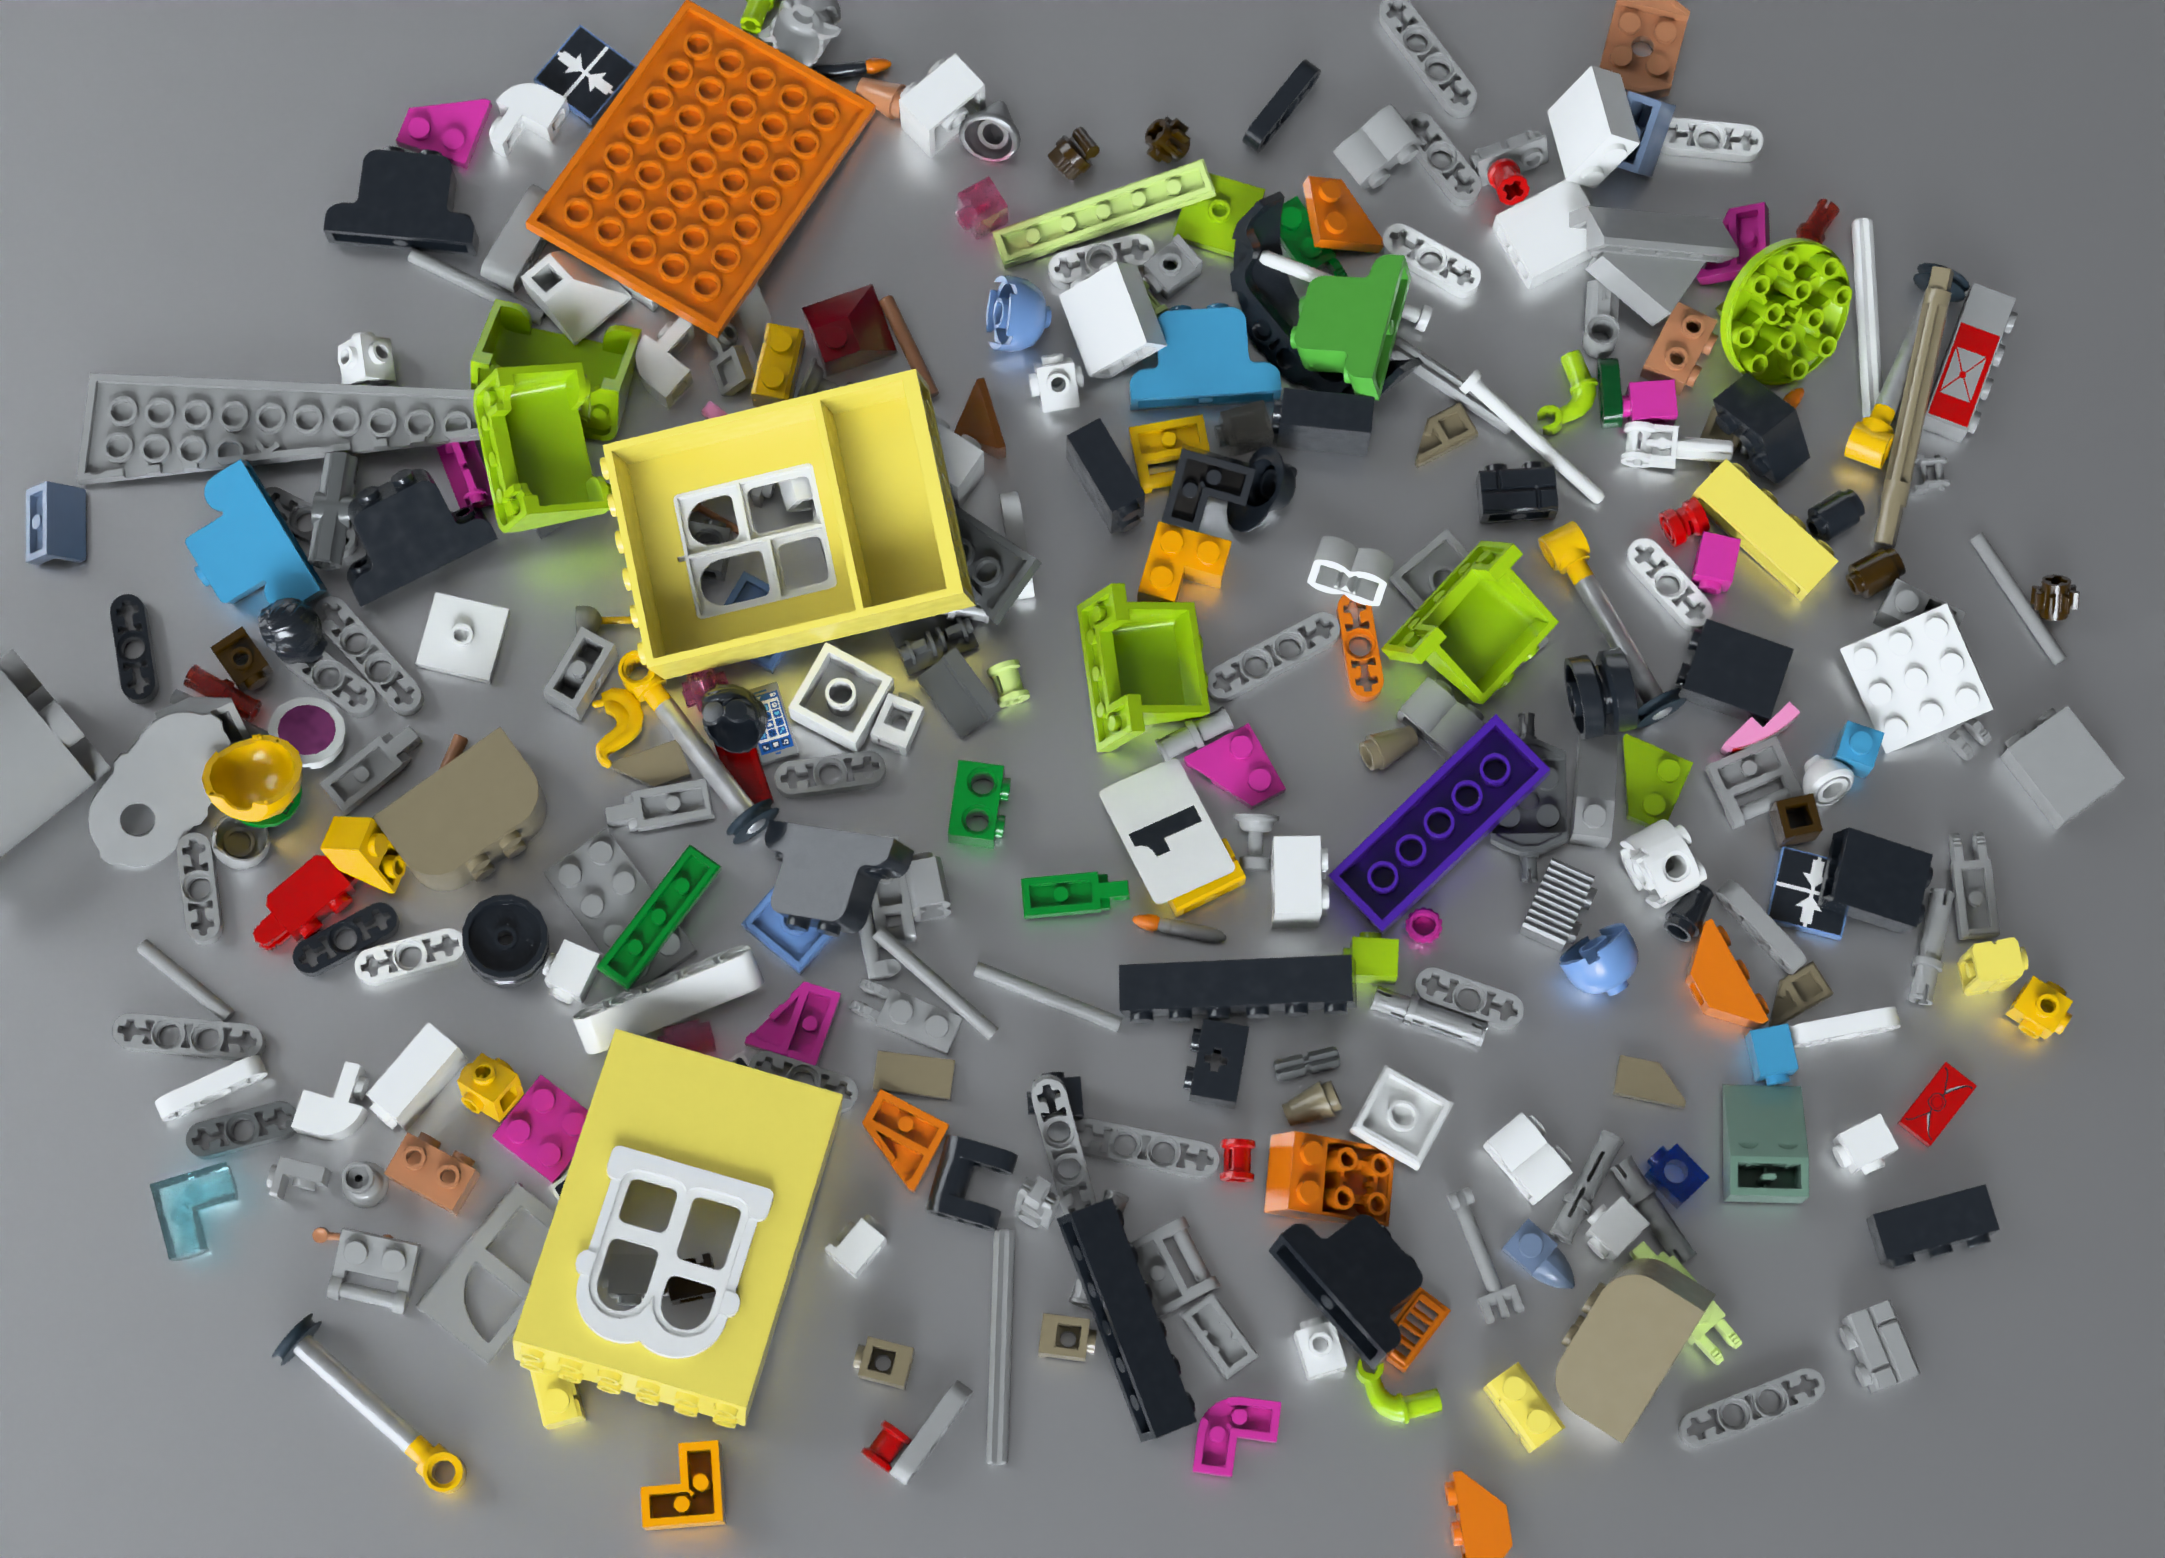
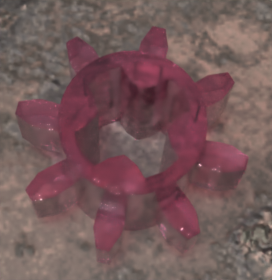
[682,668,729,713]

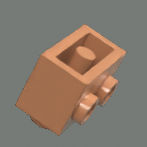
[1640,302,1719,396]
[384,1132,480,1216]

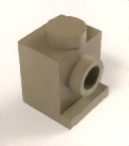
[1038,1313,1097,1362]
[853,1336,915,1390]

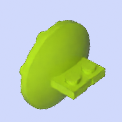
[1715,238,1852,385]

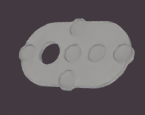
[88,711,231,867]

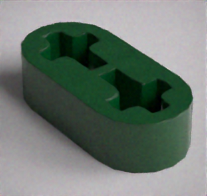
[1597,358,1623,428]

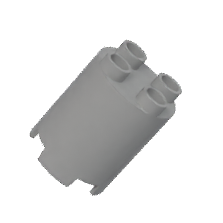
[0,649,112,858]

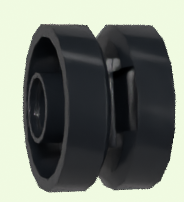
[1564,648,1638,740]
[462,894,550,988]

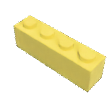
[1690,459,1838,602]

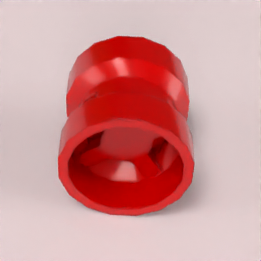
[1659,497,1710,547]

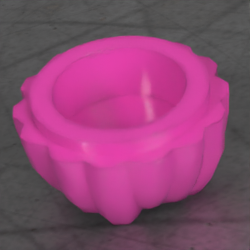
[1405,907,1442,944]

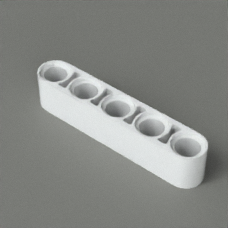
[573,945,764,1054]

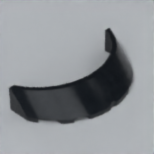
[1230,191,1423,395]

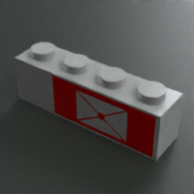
[1923,283,2018,443]

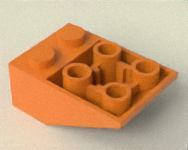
[1264,1131,1394,1227]

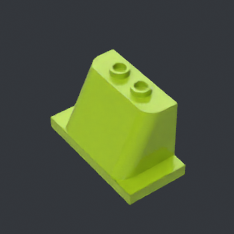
[1381,540,1559,704]
[1077,583,1210,752]

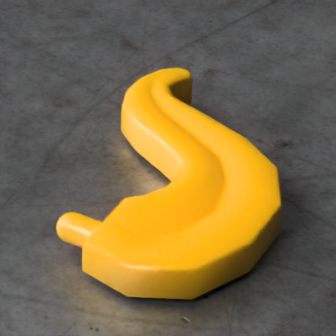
[592,687,644,769]

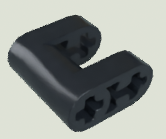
[925,1135,1018,1231]

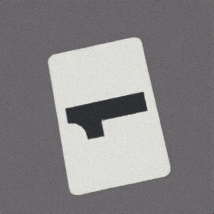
[1099,758,1235,904]

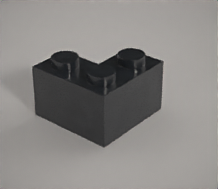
[1713,373,1811,485]
[1161,444,1256,532]

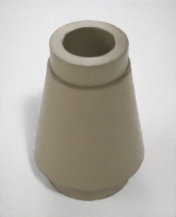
[1359,725,1419,771]
[1282,1080,1343,1126]

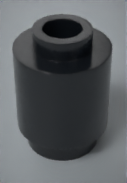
[1806,489,1865,541]

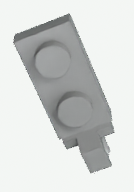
[320,726,422,815]
[605,778,715,832]
[1014,1176,1061,1229]

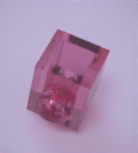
[955,176,1008,240]

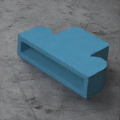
[185,459,328,605]

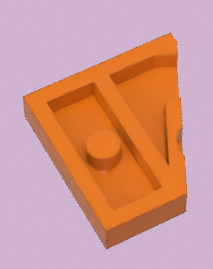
[1302,176,1384,253]
[862,1089,950,1193]

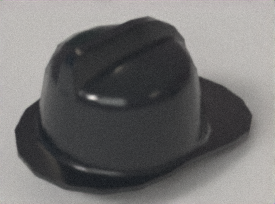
[1226,446,1297,533]

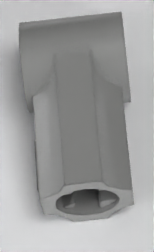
[1582,279,1620,359]

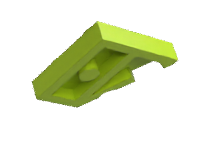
[1621,733,1693,827]

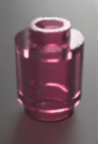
[657,1019,717,1055]

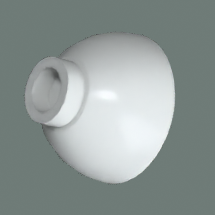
[1803,755,1855,807]

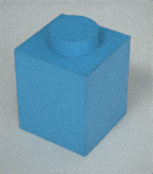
[1831,720,1884,779]
[1744,1024,1799,1086]

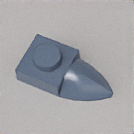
[1501,1219,1575,1289]

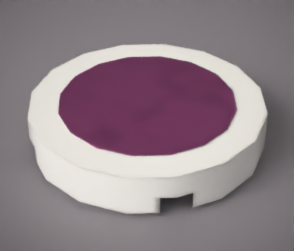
[268,696,346,770]

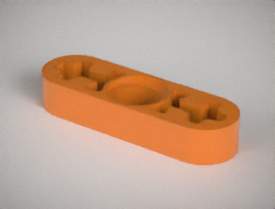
[1336,594,1384,702]

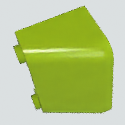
[471,299,642,441]
[473,362,612,533]

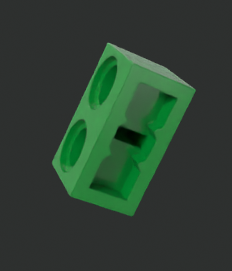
[948,760,1011,849]

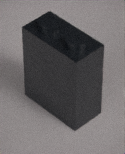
[1270,388,1375,456]
[1066,418,1145,534]
[1675,619,1794,727]
[1817,827,1933,933]

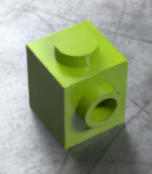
[1342,932,1399,985]

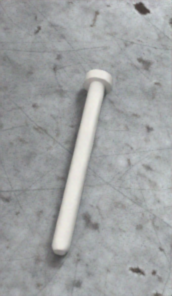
[1259,250,1433,332]
[1459,369,1605,504]

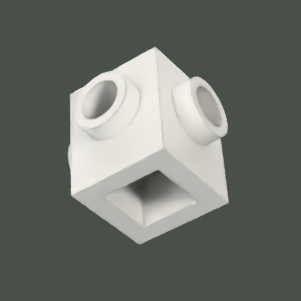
[338,331,396,386]
[1028,353,1084,413]

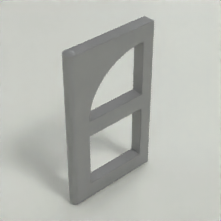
[416,1182,555,1364]

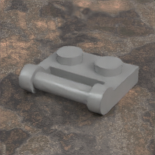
[1705,736,1804,830]
[1131,1216,1221,1318]
[327,1228,421,1315]

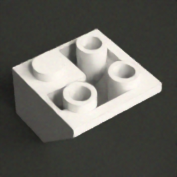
[521,250,632,345]

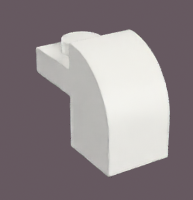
[489,83,570,158]
[636,317,695,410]
[291,1061,369,1141]

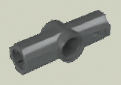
[308,451,359,571]

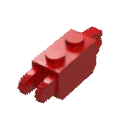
[252,855,359,952]

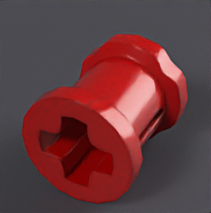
[1487,158,1530,205]
[1220,1138,1255,1183]
[861,1420,912,1473]

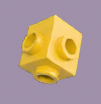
[2005,976,2073,1040]
[457,1052,524,1122]

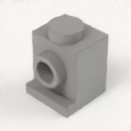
[1143,234,1203,301]

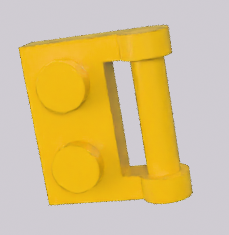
[1128,414,1210,494]

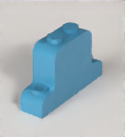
[1129,303,1282,411]

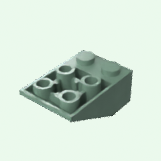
[1723,1084,1809,1204]

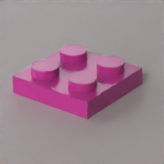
[492,1075,588,1184]

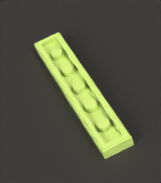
[992,159,1216,269]

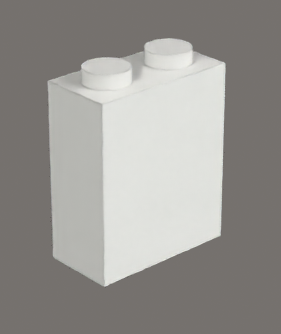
[1547,65,1640,189]
[1492,180,1593,290]
[1059,260,1167,379]
[366,1022,468,1131]

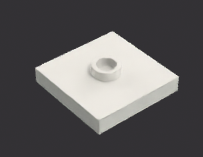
[415,592,511,684]
[1349,1065,1454,1171]

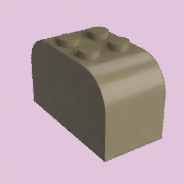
[372,727,547,891]
[1555,1258,1716,1444]

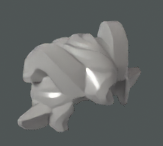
[759,0,842,69]

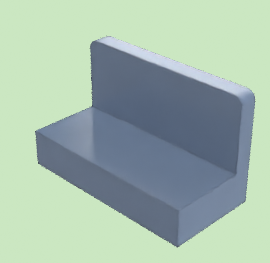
[26,481,86,565]

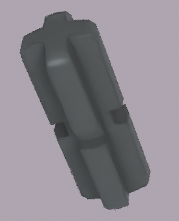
[1273,1046,1341,1081]

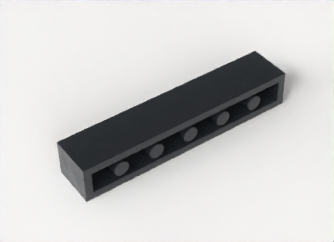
[1119,955,1357,1023]
[1057,1197,1197,1442]

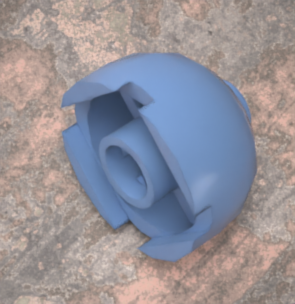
[986,275,1052,352]
[1559,923,1638,996]

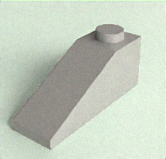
[1568,734,1618,848]

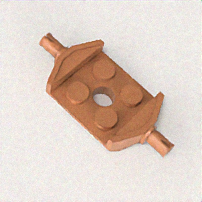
[1599,0,1690,99]

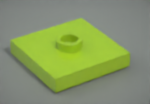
[1173,173,1265,258]

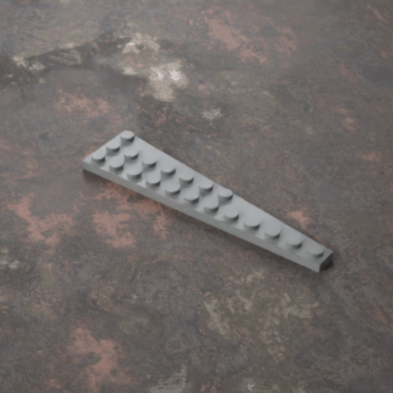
[76,373,480,485]

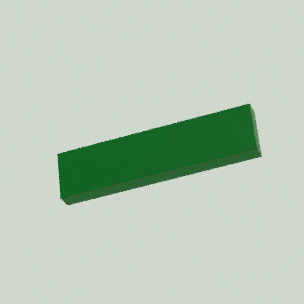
[596,845,721,992]

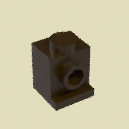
[210,626,274,693]
[663,1253,716,1306]

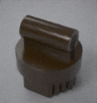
[1047,127,1100,180]

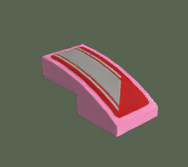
[1720,702,1800,757]

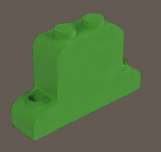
[1290,254,1411,400]

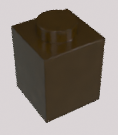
[1769,793,1823,848]

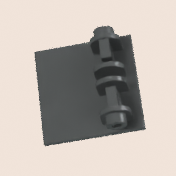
[887,614,979,676]

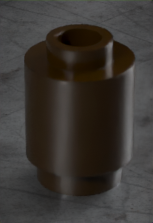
[1846,548,1906,599]

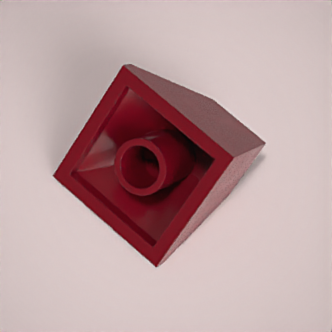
[802,284,897,377]

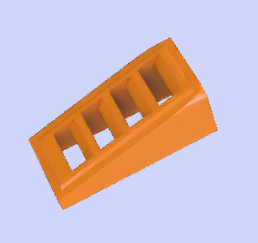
[1386,1287,1451,1374]

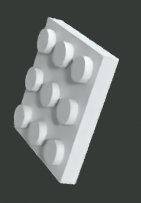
[1840,603,1994,754]

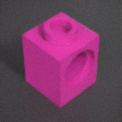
[1622,379,1678,426]
[1691,531,1741,594]

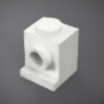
[870,692,925,757]
[825,1214,887,1279]

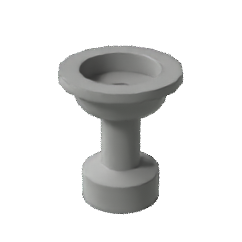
[796,358,854,398]
[1234,814,1280,871]
[342,1161,389,1208]

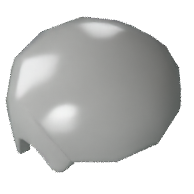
[211,815,272,870]

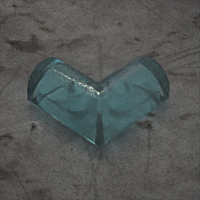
[150,1162,239,1261]

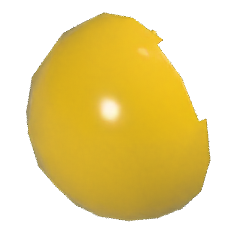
[202,734,303,822]

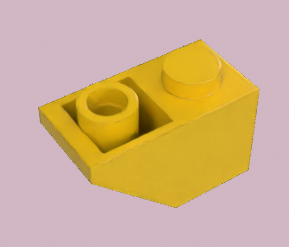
[320,816,407,893]

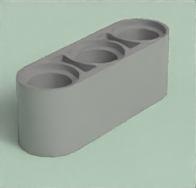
[480,184,549,293]

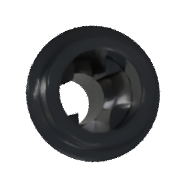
[1664,884,1714,942]

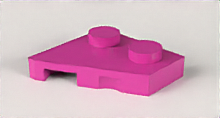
[396,99,492,169]
[1696,202,1770,286]
[1184,723,1286,810]
[744,981,841,1066]

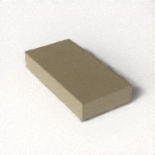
[873,1051,955,1100]

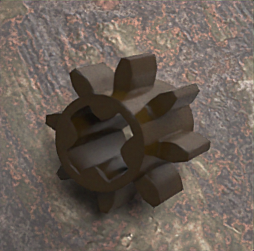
[1145,116,1190,164]
[2031,574,2080,621]

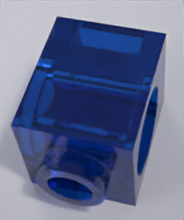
[1644,1143,1710,1209]

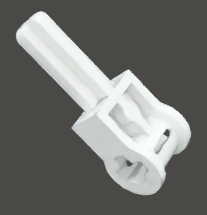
[1621,421,1734,469]

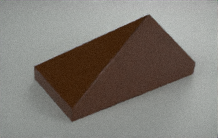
[954,377,1006,460]

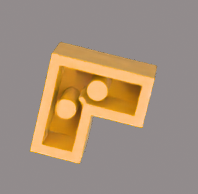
[1137,521,1232,602]
[640,1440,726,1531]

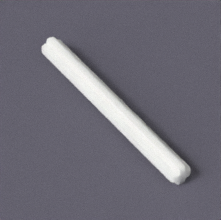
[1851,218,1883,418]

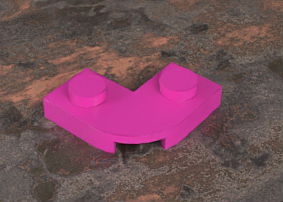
[1192,1397,1282,1478]

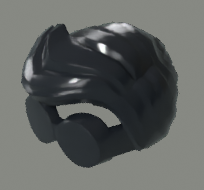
[258,598,328,664]
[701,682,768,754]

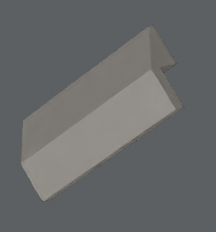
[1569,206,1739,263]

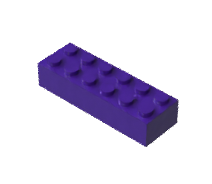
[1328,714,1550,935]

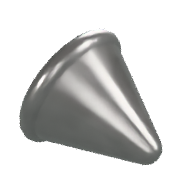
[959,101,1021,162]

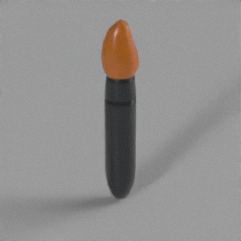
[812,57,892,79]

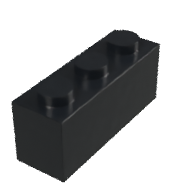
[1866,1184,2000,1268]

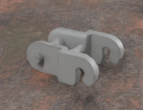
[1908,454,1951,496]

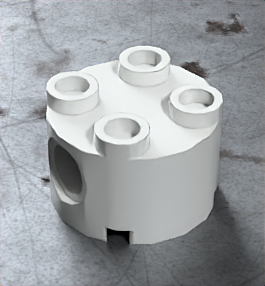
[1620,819,1707,909]

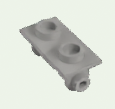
[1469,130,1549,187]

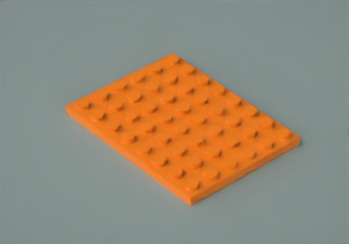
[526,0,876,338]

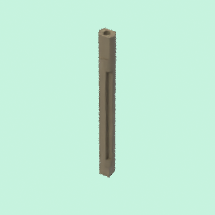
[1874,266,1954,548]

